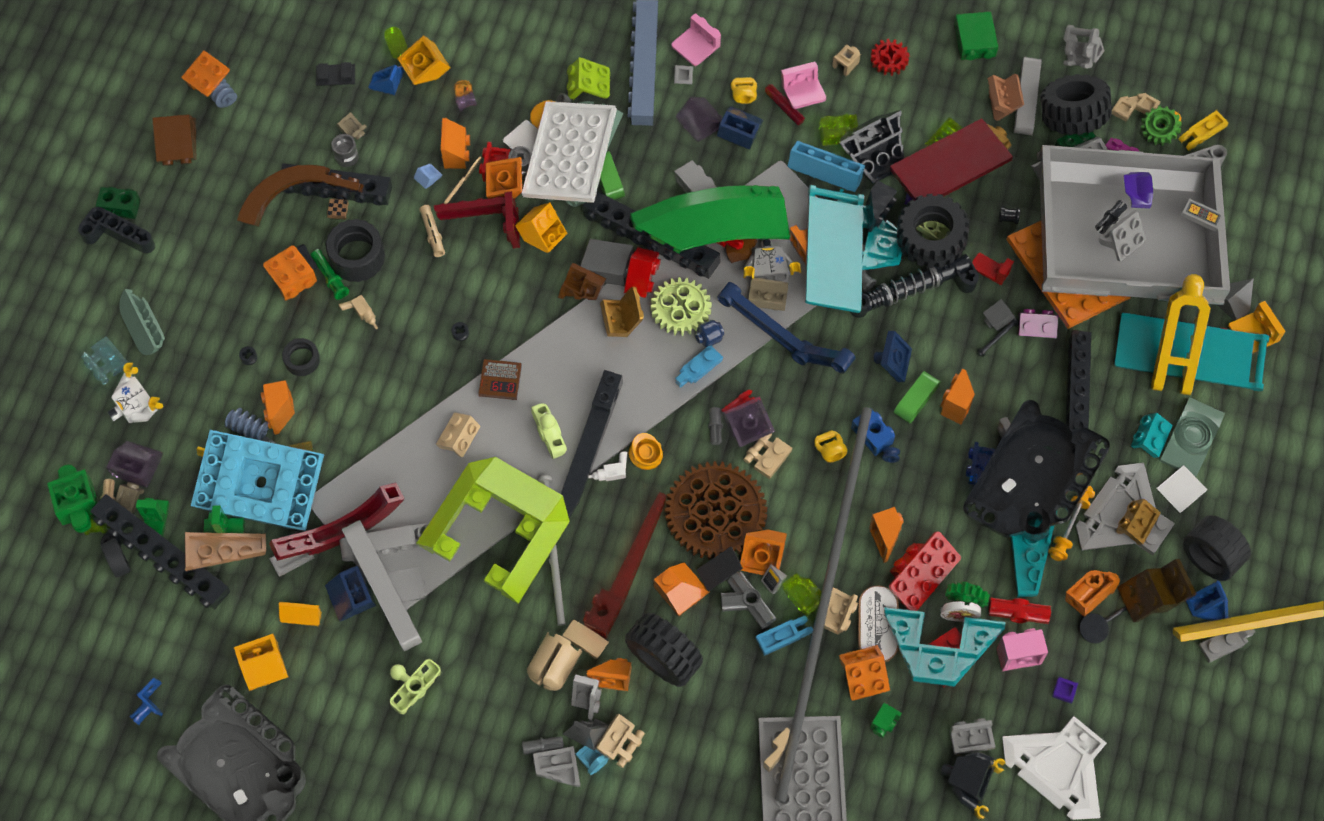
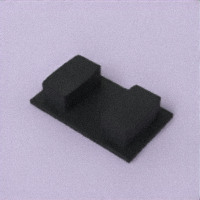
[316,62,355,86]
[697,547,743,592]

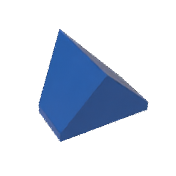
[368,65,404,95]
[1186,581,1228,621]

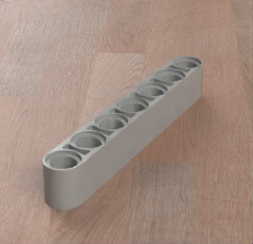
[342,520,422,652]

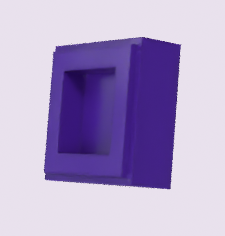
[1052,677,1078,704]

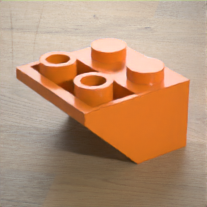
[940,368,975,425]
[261,380,295,435]

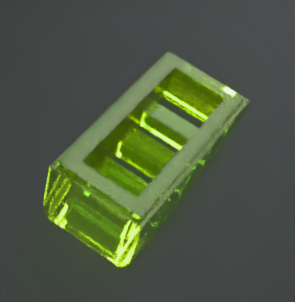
[925,117,963,146]

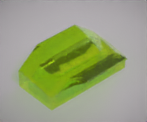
[782,573,821,616]

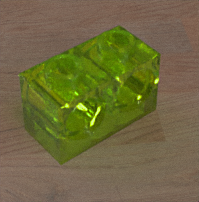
[819,114,858,146]

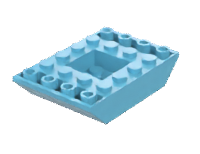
[191,430,324,531]

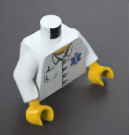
[107,363,163,423]

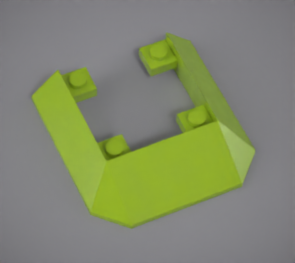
[416,457,570,604]

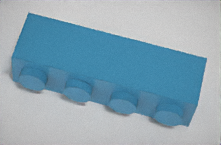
[788,141,865,192]

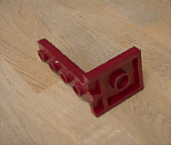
[434,191,520,249]

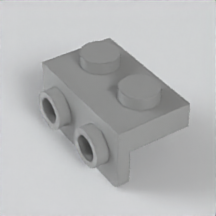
[571,675,602,720]
[949,718,995,755]

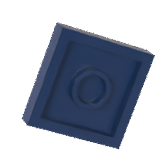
[874,331,912,383]

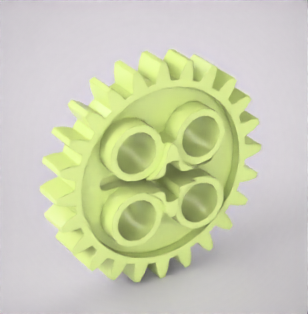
[651,277,712,336]

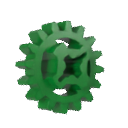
[945,581,990,608]

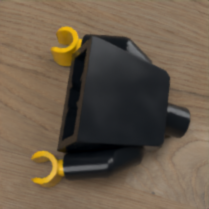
[941,752,1005,819]

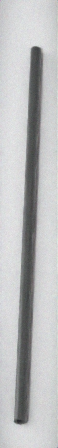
[775,407,872,803]

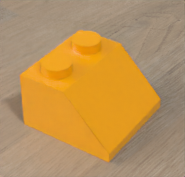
[397,35,451,85]

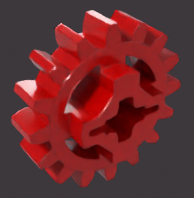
[870,39,910,76]

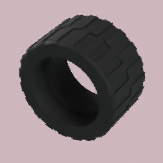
[325,219,385,282]
[1183,515,1251,581]

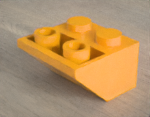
[515,202,568,253]
[234,634,288,691]

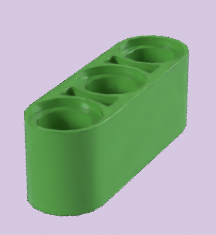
[599,151,625,200]
[894,371,941,424]

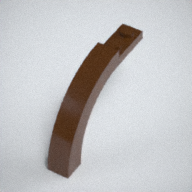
[237,165,364,227]

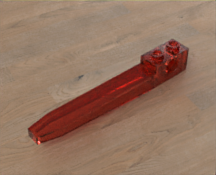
[583,492,667,639]

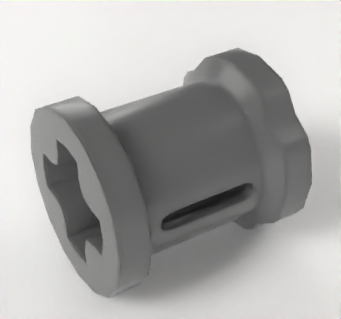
[862,270,877,292]

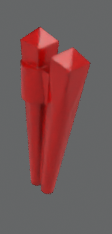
[721,390,757,415]

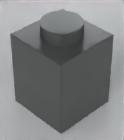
[983,299,1016,331]

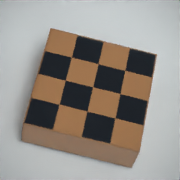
[327,199,349,219]

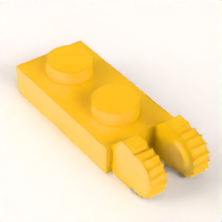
[1178,110,1229,150]

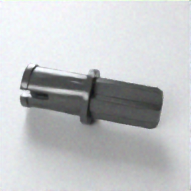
[708,407,723,445]
[522,736,564,755]

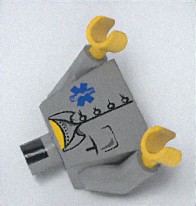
[743,239,801,281]

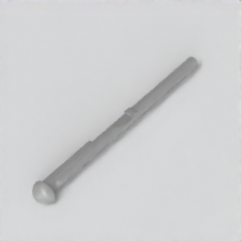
[538,474,565,626]

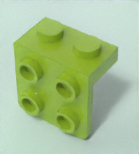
[567,57,610,99]

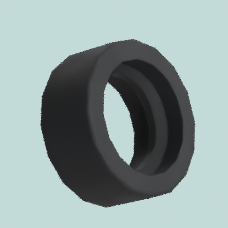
[282,338,320,376]
[100,538,131,578]

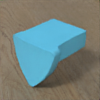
[576,746,609,775]

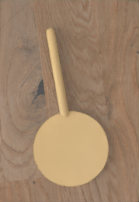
[444,157,482,204]

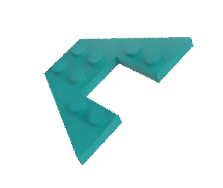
[837,189,902,270]
[884,607,1005,686]

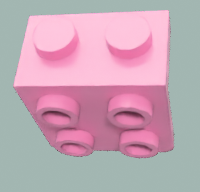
[672,13,721,66]
[781,62,826,109]

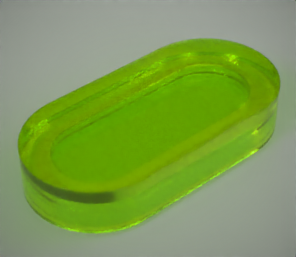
[384,27,408,59]

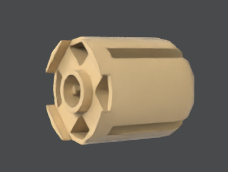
[527,632,582,691]

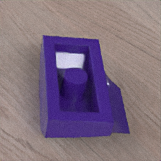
[1124,172,1153,209]

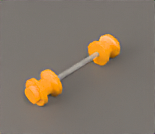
[1048,486,1095,561]

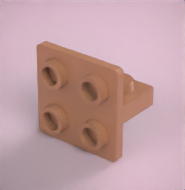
[988,74,1024,121]

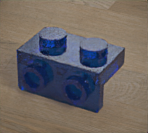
[966,442,996,485]

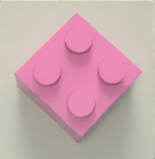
[997,628,1048,671]

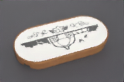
[858,586,899,663]

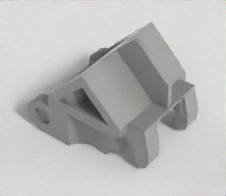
[1064,25,1104,68]

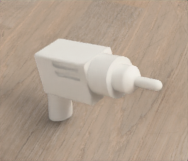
[589,451,627,481]

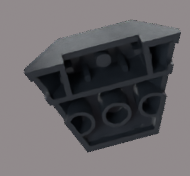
[838,110,904,184]

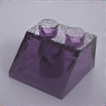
[722,396,775,447]

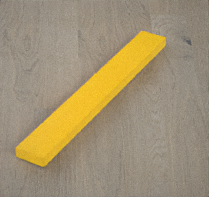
[1173,601,1324,642]

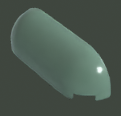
[120,289,165,355]

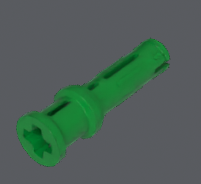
[310,249,350,300]

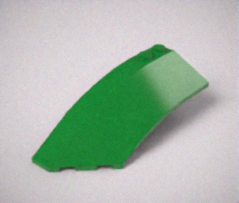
[630,185,790,254]

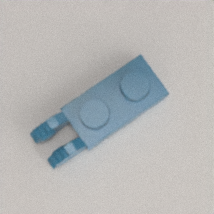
[755,616,813,656]

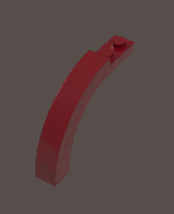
[269,483,405,561]

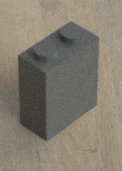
[581,239,634,286]

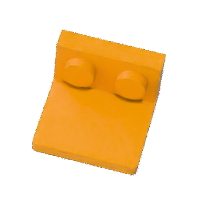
[1228,301,1286,354]

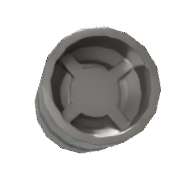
[332,134,359,167]
[508,146,532,180]

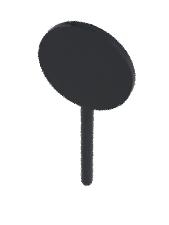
[1079,606,1127,644]

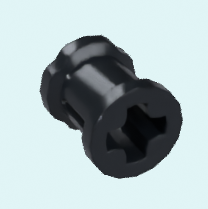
[999,206,1020,224]

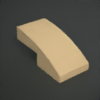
[562,620,609,659]
[763,728,790,772]

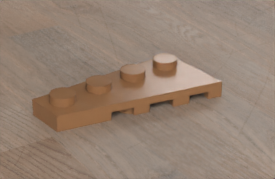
[185,532,266,571]

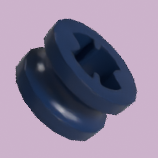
[882,447,900,463]

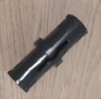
[1095,200,1127,234]

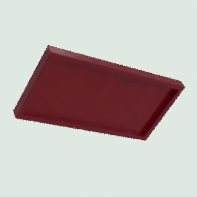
[890,118,1013,201]

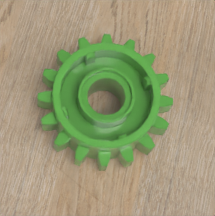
[1141,106,1181,146]

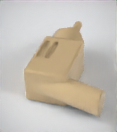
[338,295,378,329]

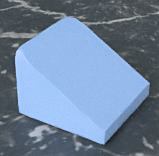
[414,164,442,189]

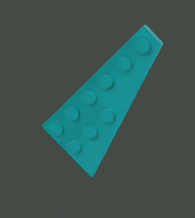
[1011,510,1058,597]

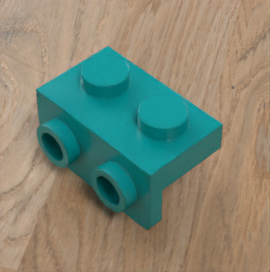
[1131,413,1173,458]

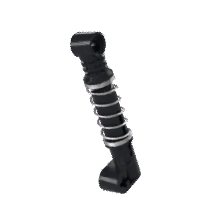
[850,254,979,318]

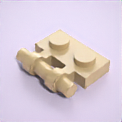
[743,430,792,479]
[595,714,645,768]

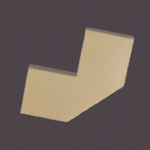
[1112,93,1160,122]

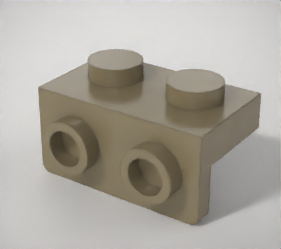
[748,278,789,311]

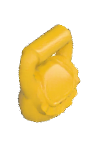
[731,77,757,104]
[814,430,848,462]

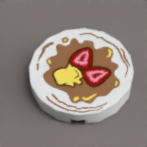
[941,601,981,621]

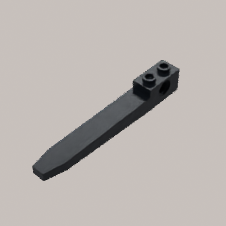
[561,370,623,519]

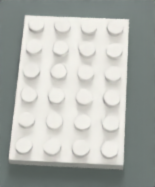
[522,101,617,203]

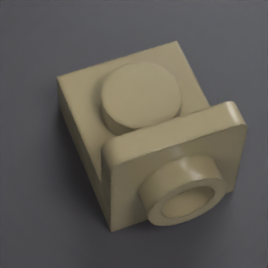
[115,482,144,513]

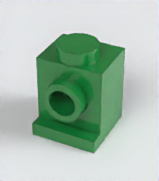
[870,703,902,738]

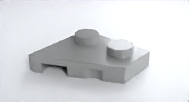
[533,746,581,787]

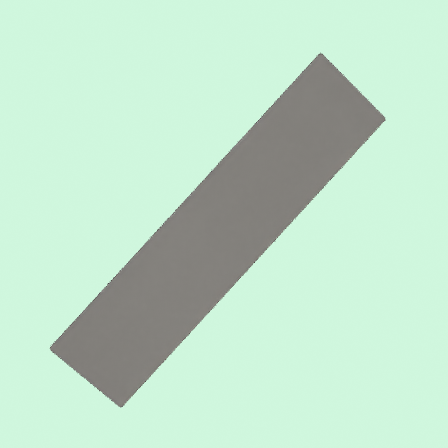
[311,161,865,610]

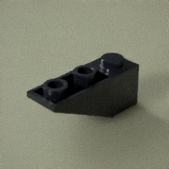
[866,181,897,232]

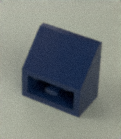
[717,106,764,150]
[325,565,377,622]

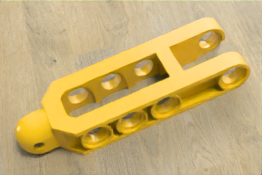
[1151,274,1211,395]

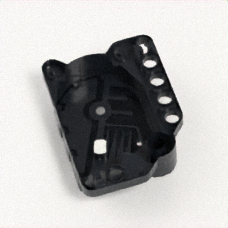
[963,400,1110,541]

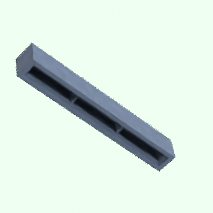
[628,0,658,126]

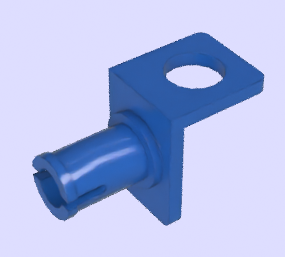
[130,678,163,725]

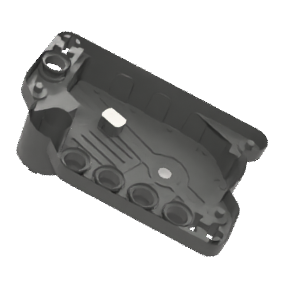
[157,685,306,821]

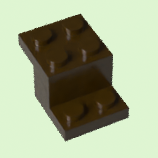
[1117,559,1197,623]

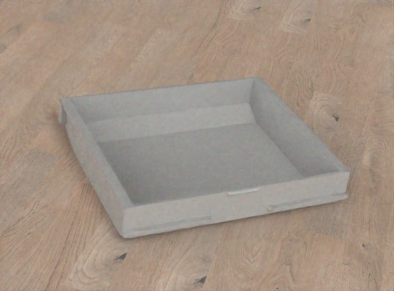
[1037,145,1230,305]

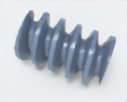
[209,78,237,108]
[225,408,268,440]

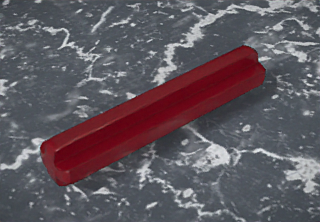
[765,84,805,125]

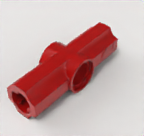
[988,598,1051,624]

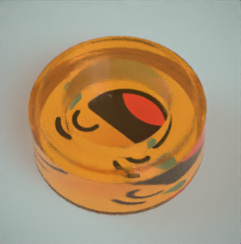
[454,80,473,99]

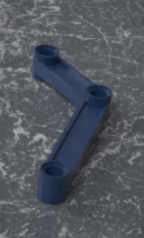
[717,282,856,374]

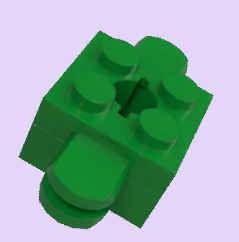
[47,464,98,533]

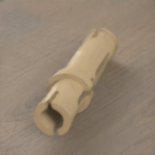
[419,205,445,257]

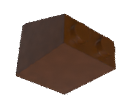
[152,114,197,166]

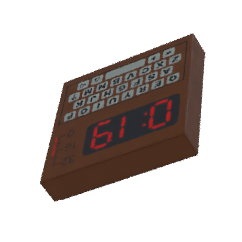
[479,359,522,400]

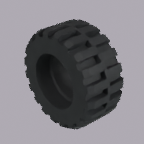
[1040,74,1112,135]
[897,194,969,268]
[625,613,703,687]

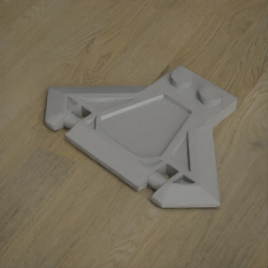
[1076,462,1175,556]

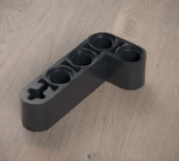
[78,207,155,254]

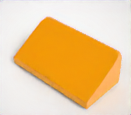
[279,602,322,626]

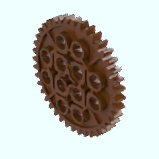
[665,461,767,560]

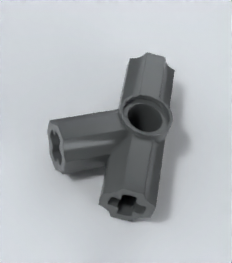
[721,572,776,629]

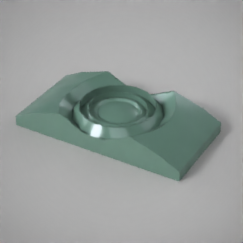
[1160,397,1225,477]

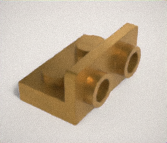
[1116,499,1161,545]

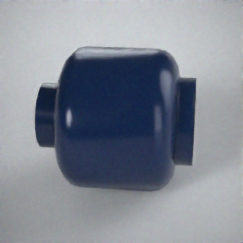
[695,320,724,347]

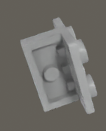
[1098,210,1146,262]

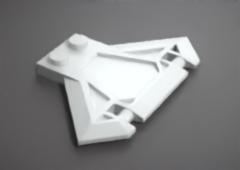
[1002,717,1106,820]

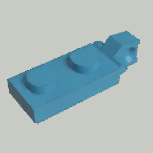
[675,345,723,388]

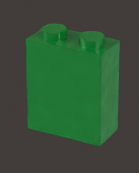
[954,12,998,60]

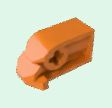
[1065,570,1120,617]

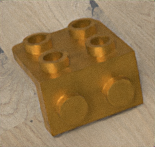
[600,287,644,337]

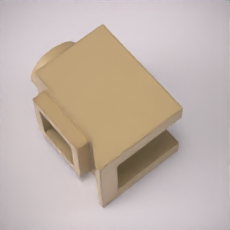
[832,45,861,76]

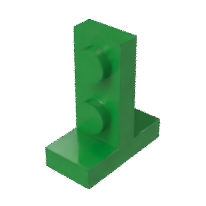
[136,498,170,539]
[203,505,245,533]

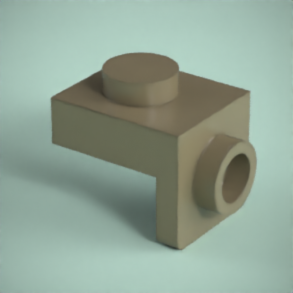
[337,112,367,140]

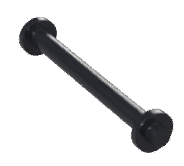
[977,318,1019,357]

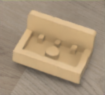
[436,412,480,457]
[824,587,858,635]

